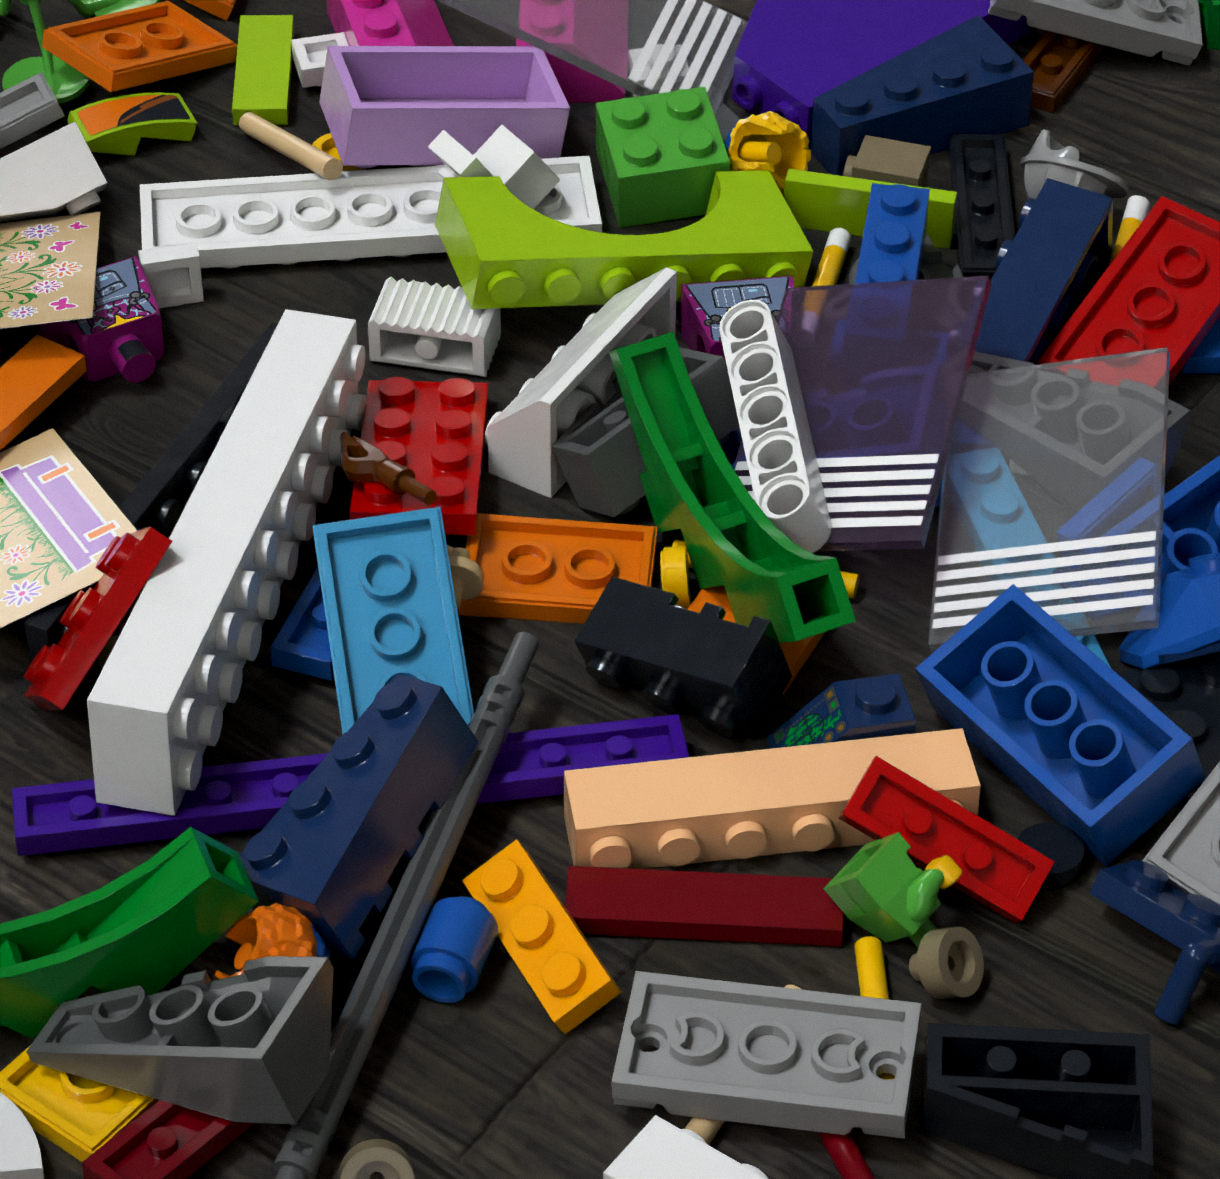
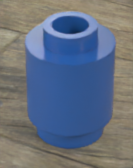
[411,896,498,1003]

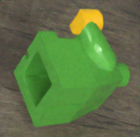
[823,832,962,948]

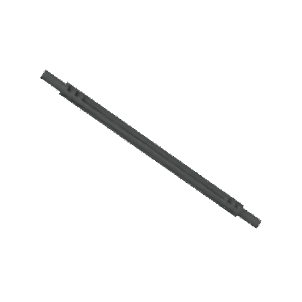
[272,632,539,1179]

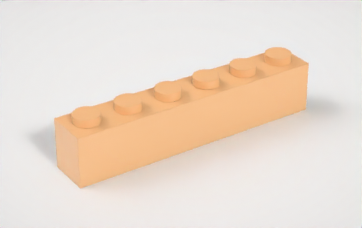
[564,728,981,869]

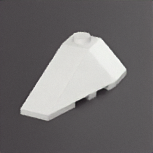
[0,122,107,222]

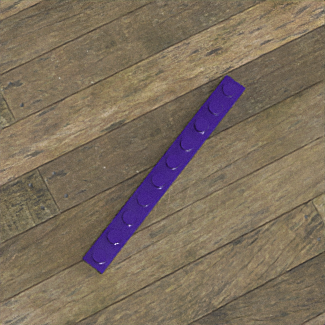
[12,714,689,856]

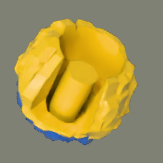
[724,111,811,196]

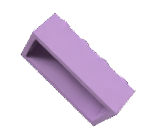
[319,46,570,168]

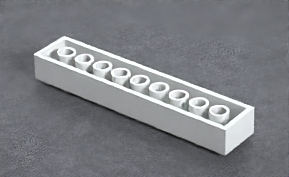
[87,309,367,816]

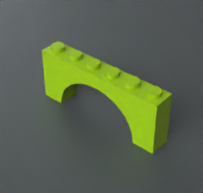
[435,170,813,309]

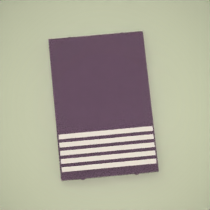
[733,276,992,551]

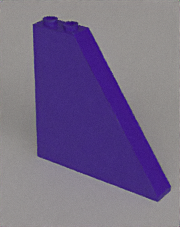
[732,0,1037,149]

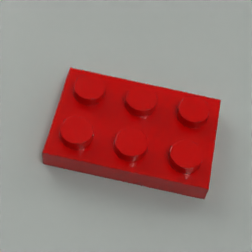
[23,526,173,711]

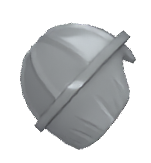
[1020,130,1130,199]

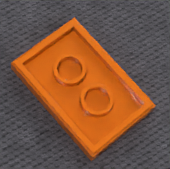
[42,1,238,92]
[457,513,658,624]

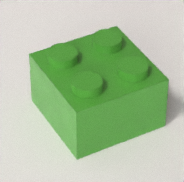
[595,86,730,228]

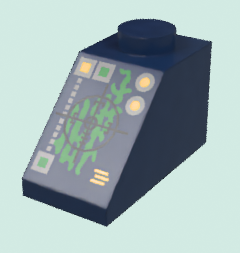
[767,673,916,749]

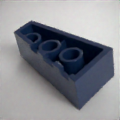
[811,15,1034,176]
[948,178,1113,373]
[240,674,478,959]

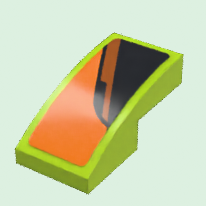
[67,92,197,156]

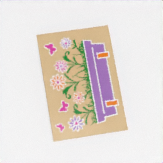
[0,212,100,329]
[0,428,137,628]

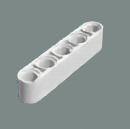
[719,300,831,553]

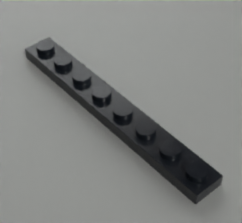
[24,323,278,664]

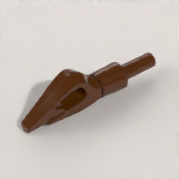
[340,432,437,505]

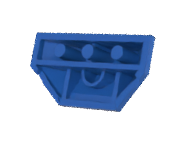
[1119,553,1220,669]

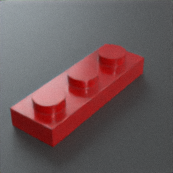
[838,756,1055,924]

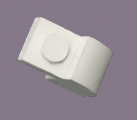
[428,124,560,209]

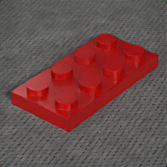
[1038,196,1220,395]
[350,377,489,535]

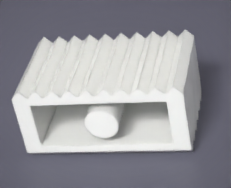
[368,277,501,377]

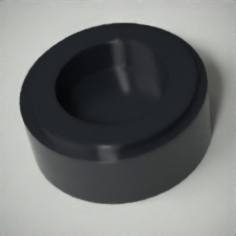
[1018,822,1085,889]

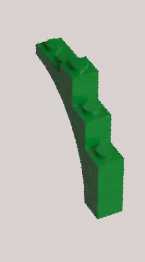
[609,332,856,643]
[0,827,259,1039]

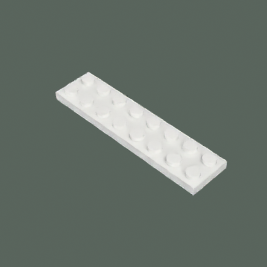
[140,156,602,269]

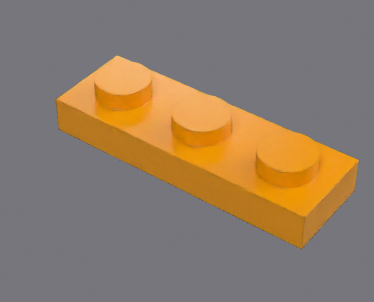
[462,839,622,1035]

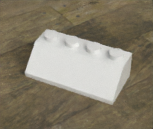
[484,267,677,498]

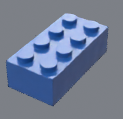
[915,584,1206,866]

